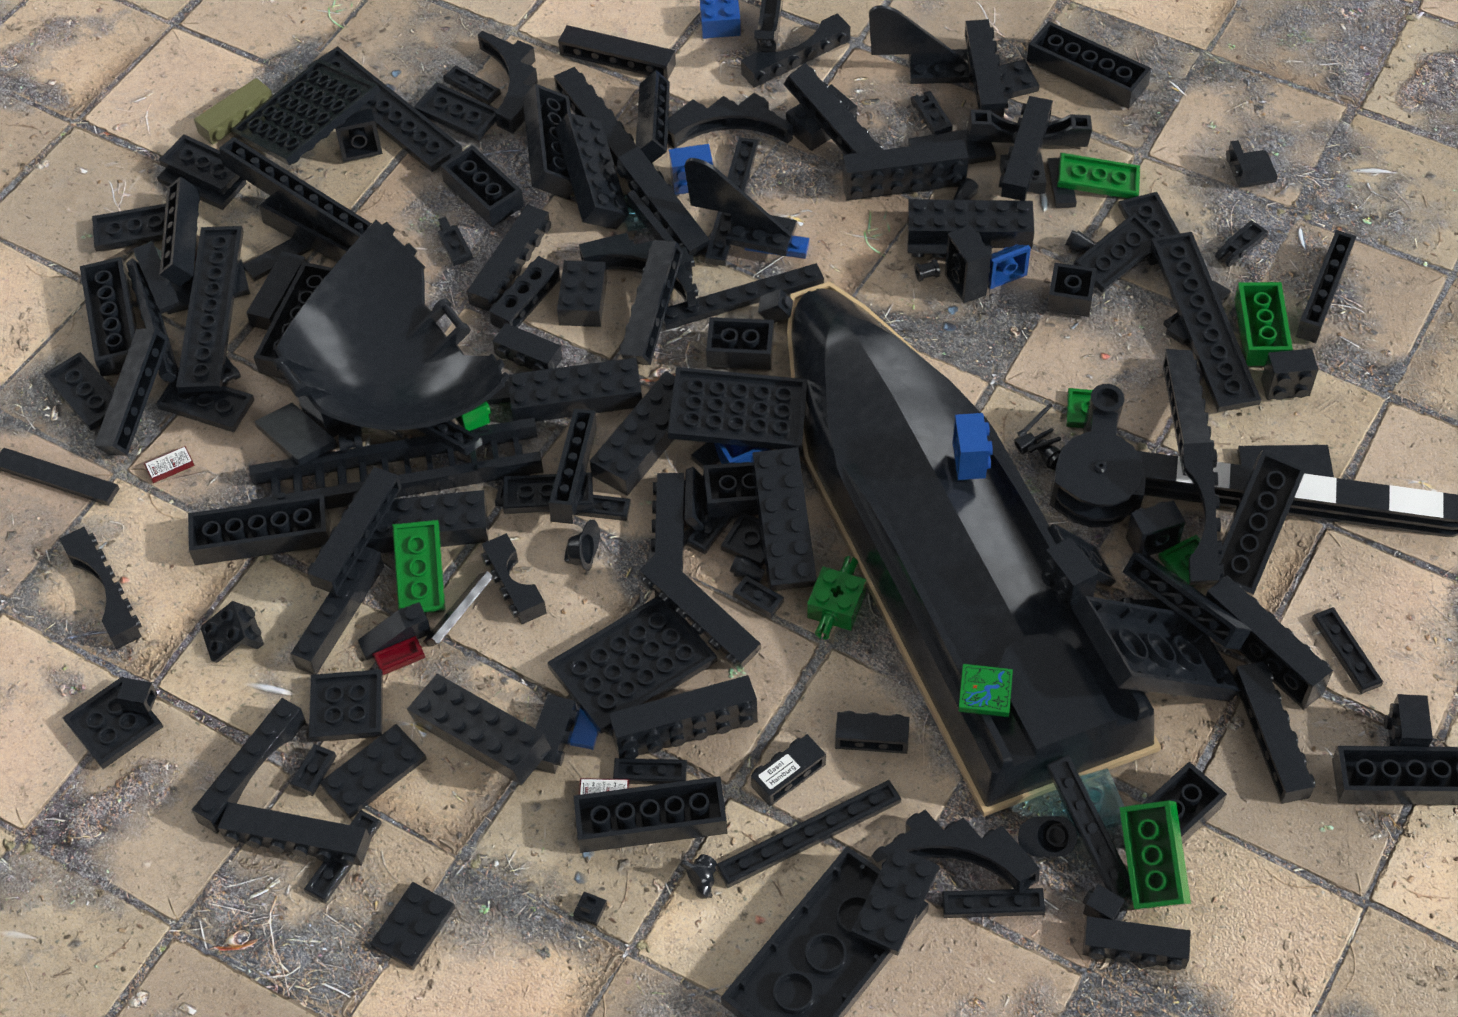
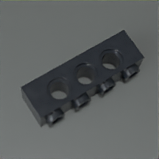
[489,256,561,329]

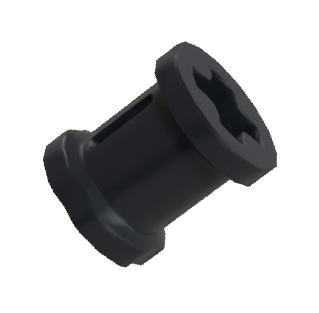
[914,259,940,282]

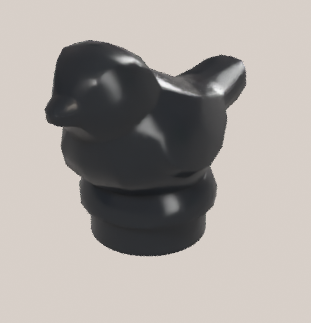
[680,854,717,899]

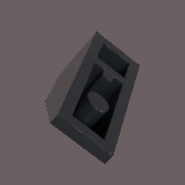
[358,602,431,660]

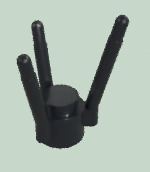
[1014,403,1062,455]

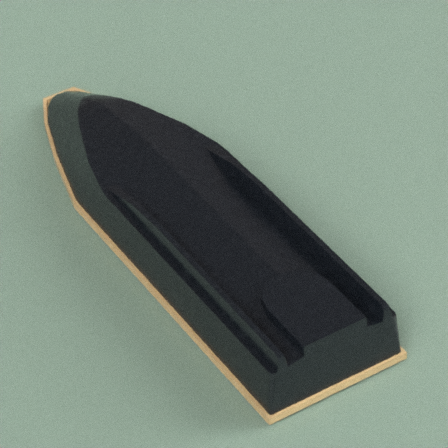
[787,281,1161,817]

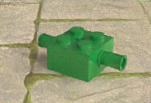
[807,556,867,640]

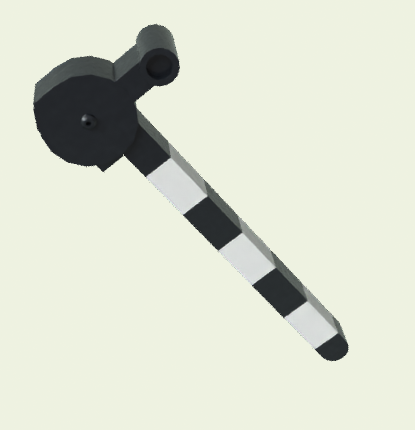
[1049,384,1458,537]

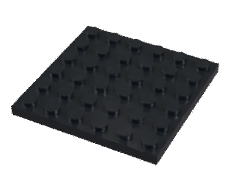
[230,59,381,166]

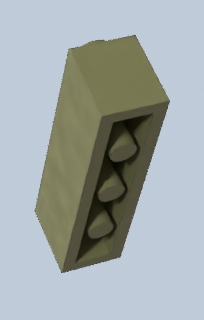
[194,78,272,145]

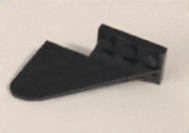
[869,5,970,84]
[684,158,797,256]

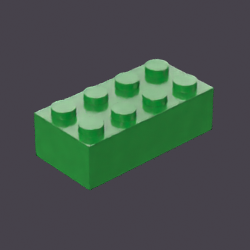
[1234,282,1293,366]
[1119,800,1191,910]

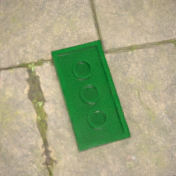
[1057,152,1140,199]
[392,520,446,613]

